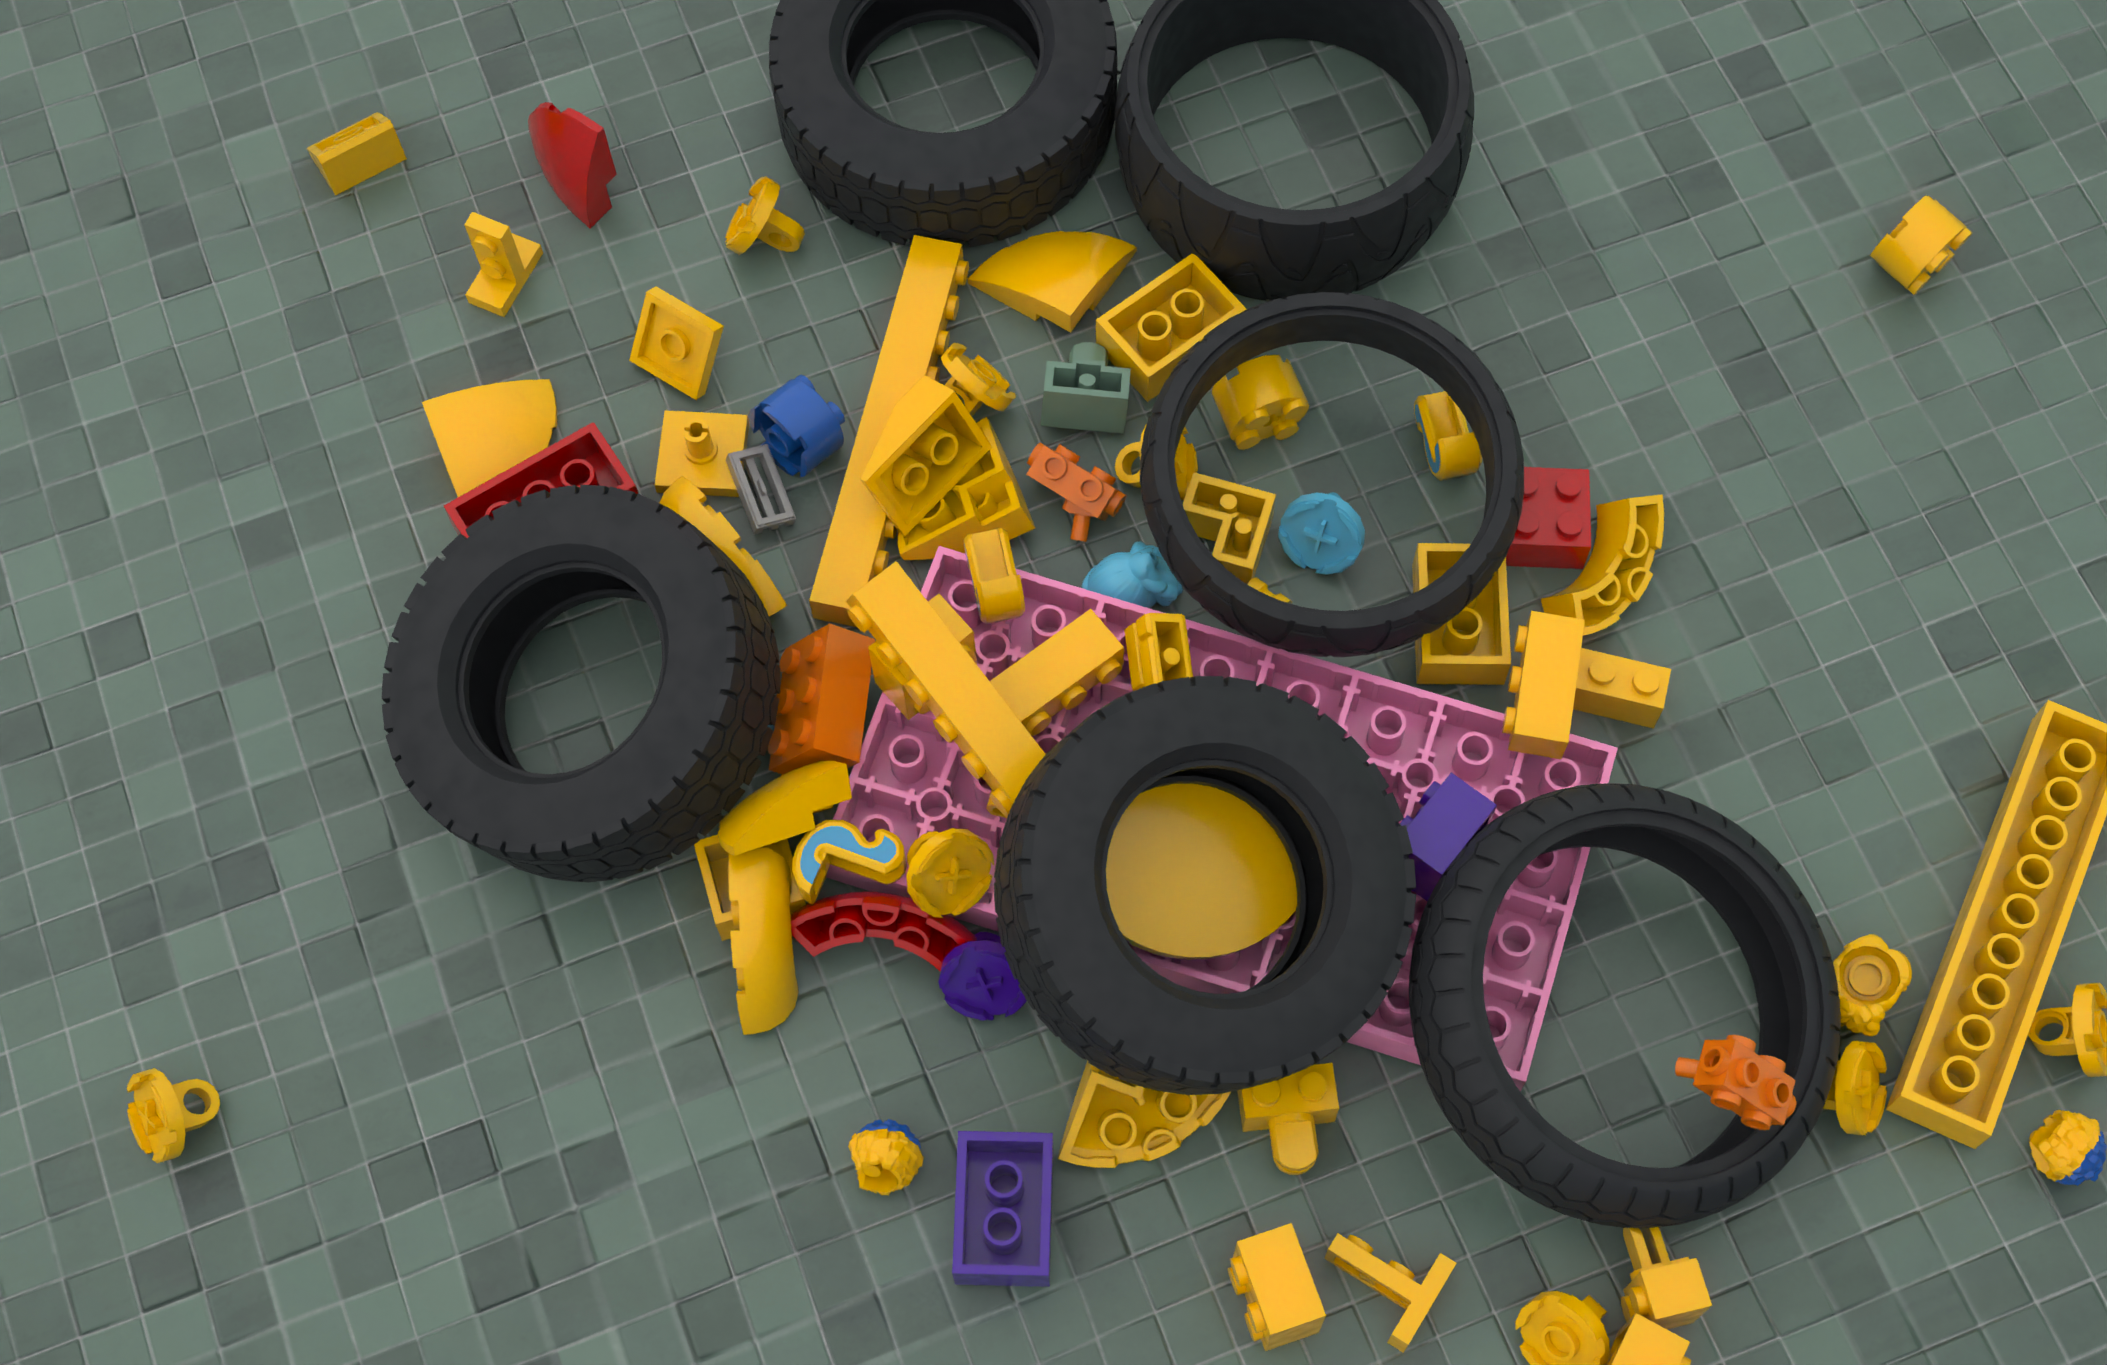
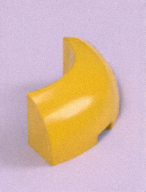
[659,476,787,617]
[1541,494,1664,636]
[728,847,799,1035]

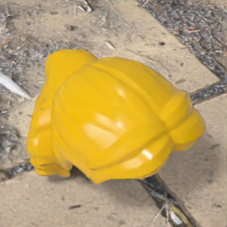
[1833,934,1912,1037]

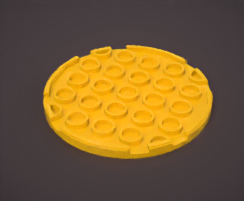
[1106,784,1297,960]

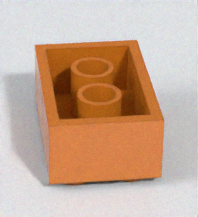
[768,623,875,775]

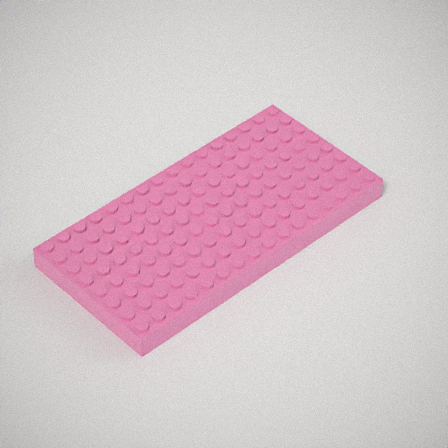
[826,546,1618,1092]

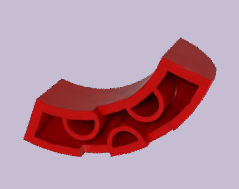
[790,892,977,971]

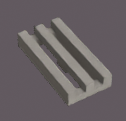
[726,444,796,535]

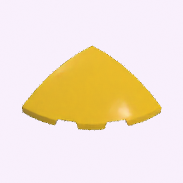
[968,231,1137,333]
[422,379,557,497]
[898,417,1035,560]
[718,760,852,856]
[1057,1060,1231,1168]

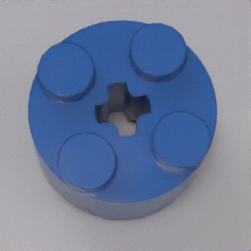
[748,375,845,477]

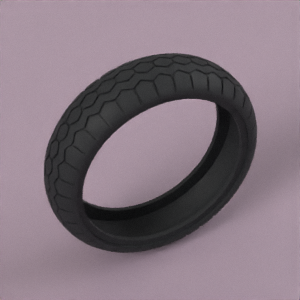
[1409,783,1841,1228]

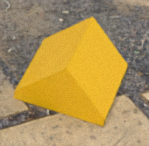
[307,112,407,196]

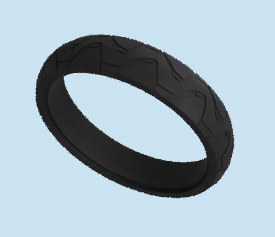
[1140,292,1524,657]

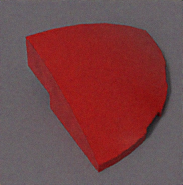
[528,102,617,229]

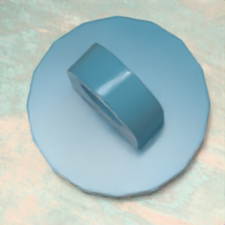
[1278,492,1365,575]

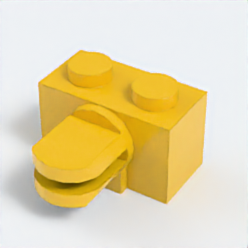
[1237,1063,1339,1175]
[1621,1227,1712,1329]

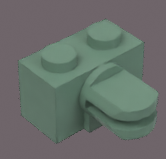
[1041,342,1131,434]

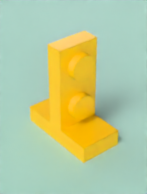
[464,212,543,317]
[1324,1233,1457,1353]

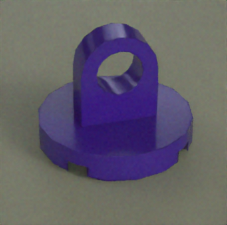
[938,932,1027,1021]

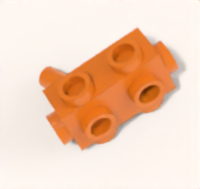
[1026,442,1127,542]
[1675,1035,1796,1130]

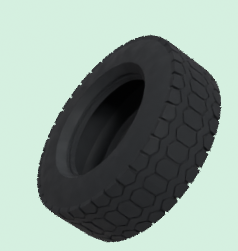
[769,0,1118,248]
[382,485,780,882]
[994,676,1416,1095]

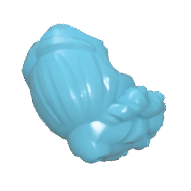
[1082,541,1183,608]

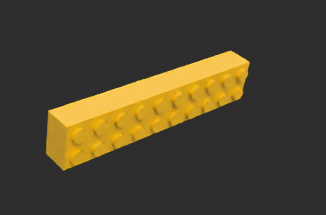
[1886,700,2107,1149]

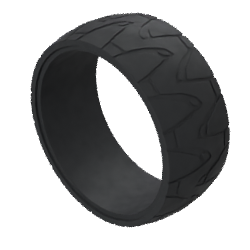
[1114,0,1474,301]

